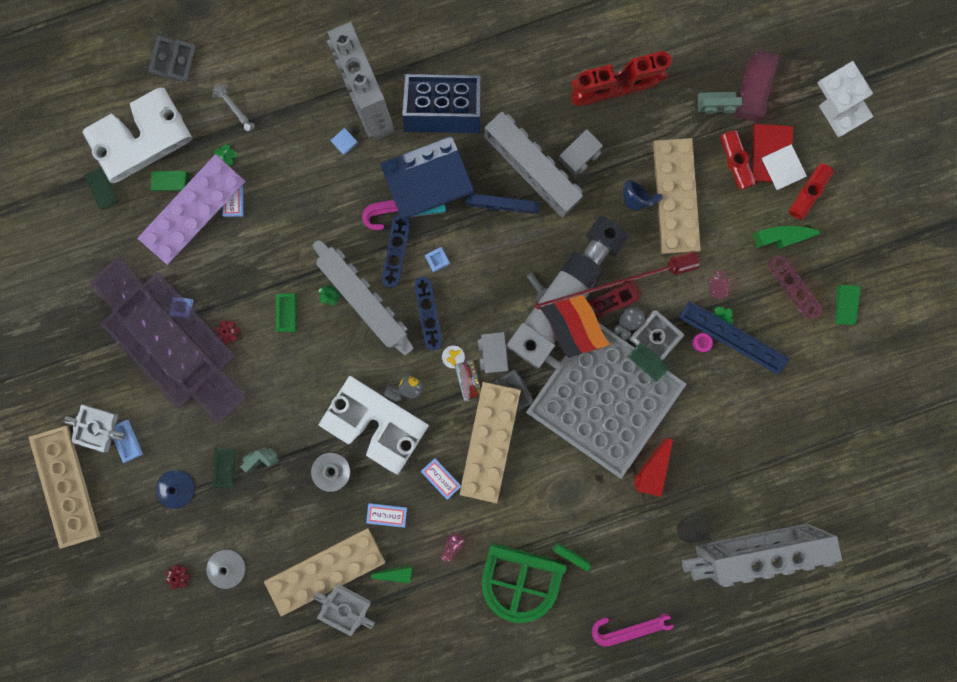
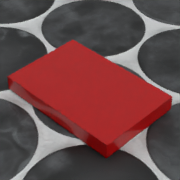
[751,124,793,183]

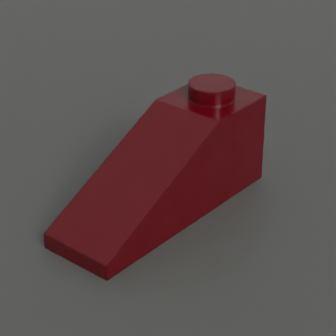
[587,280,642,318]

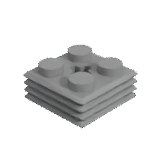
[629,310,684,363]

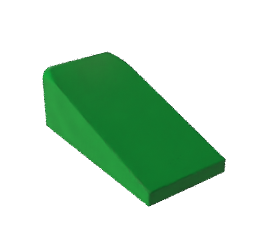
[150,171,190,192]
[835,285,860,325]
[371,565,413,583]

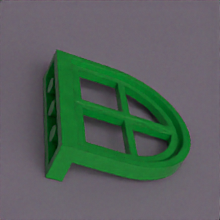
[482,543,567,623]

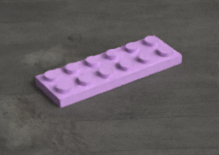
[137,154,246,265]

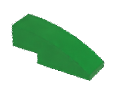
[752,226,820,249]

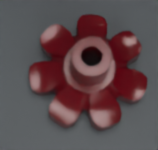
[215,320,240,345]
[165,564,190,590]

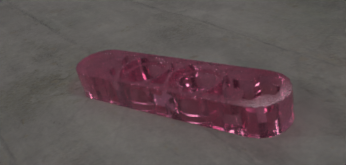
[768,255,822,319]

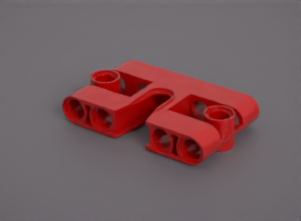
[571,51,671,106]

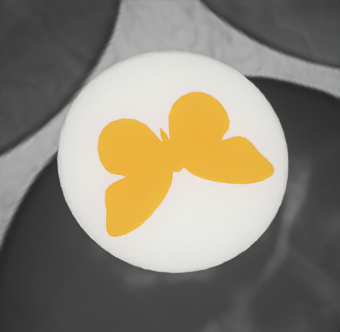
[442,346,465,368]

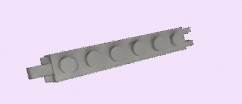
[313,240,414,355]

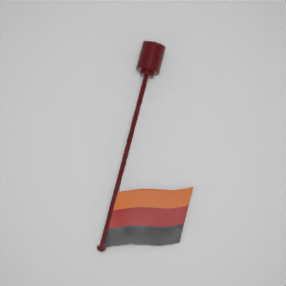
[535,251,699,358]

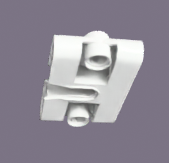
[82,88,193,183]
[318,376,429,475]

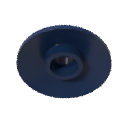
[156,470,195,509]

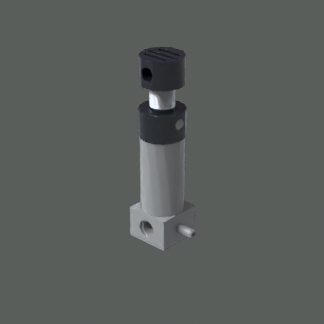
[506,216,629,369]

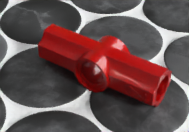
[720,130,756,190]
[788,163,834,220]

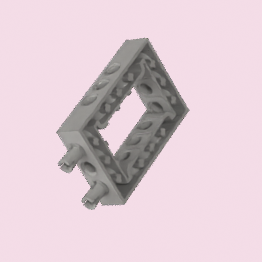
[327,22,395,142]
[682,523,842,587]

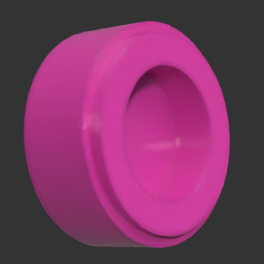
[692,333,713,352]

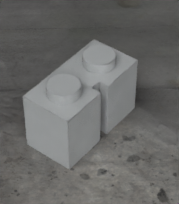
[558,129,603,176]
[478,332,508,373]

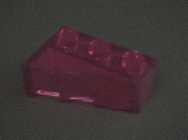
[735,50,780,122]

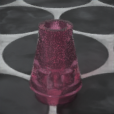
[440,532,466,563]

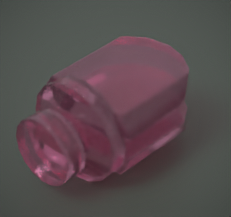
[710,270,729,299]

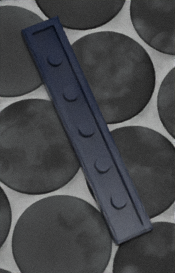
[679,300,789,375]

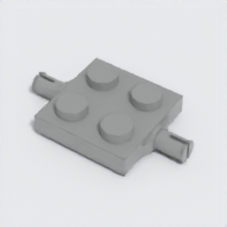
[64,405,125,452]
[313,583,375,636]

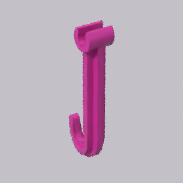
[362,200,398,230]
[592,613,674,647]

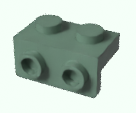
[698,92,742,114]
[240,447,279,472]

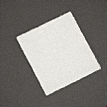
[762,144,807,190]

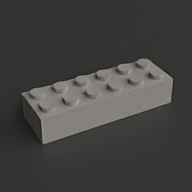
[485,112,583,219]

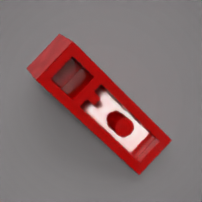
[633,437,673,497]

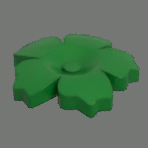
[214,144,237,166]
[318,285,341,307]
[712,306,734,324]

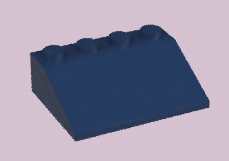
[402,74,481,133]
[380,136,474,220]

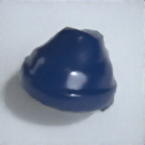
[623,180,663,211]

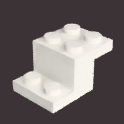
[818,61,873,138]

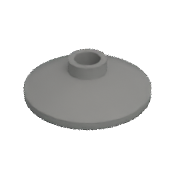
[311,453,350,492]
[206,550,245,589]

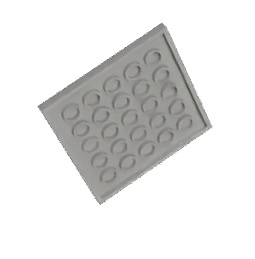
[526,323,686,479]

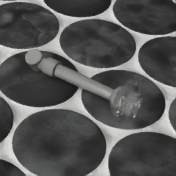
[212,83,255,131]

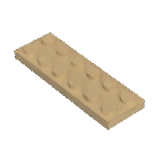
[653,138,701,254]
[460,382,521,503]
[29,425,100,549]
[264,528,385,616]

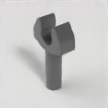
[526,272,547,302]

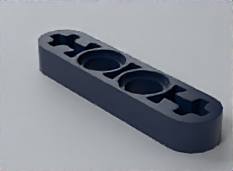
[466,194,540,214]
[382,215,410,288]
[415,277,442,350]

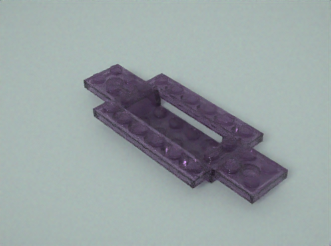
[89,257,248,424]

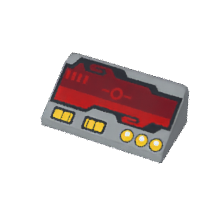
[455,360,481,402]

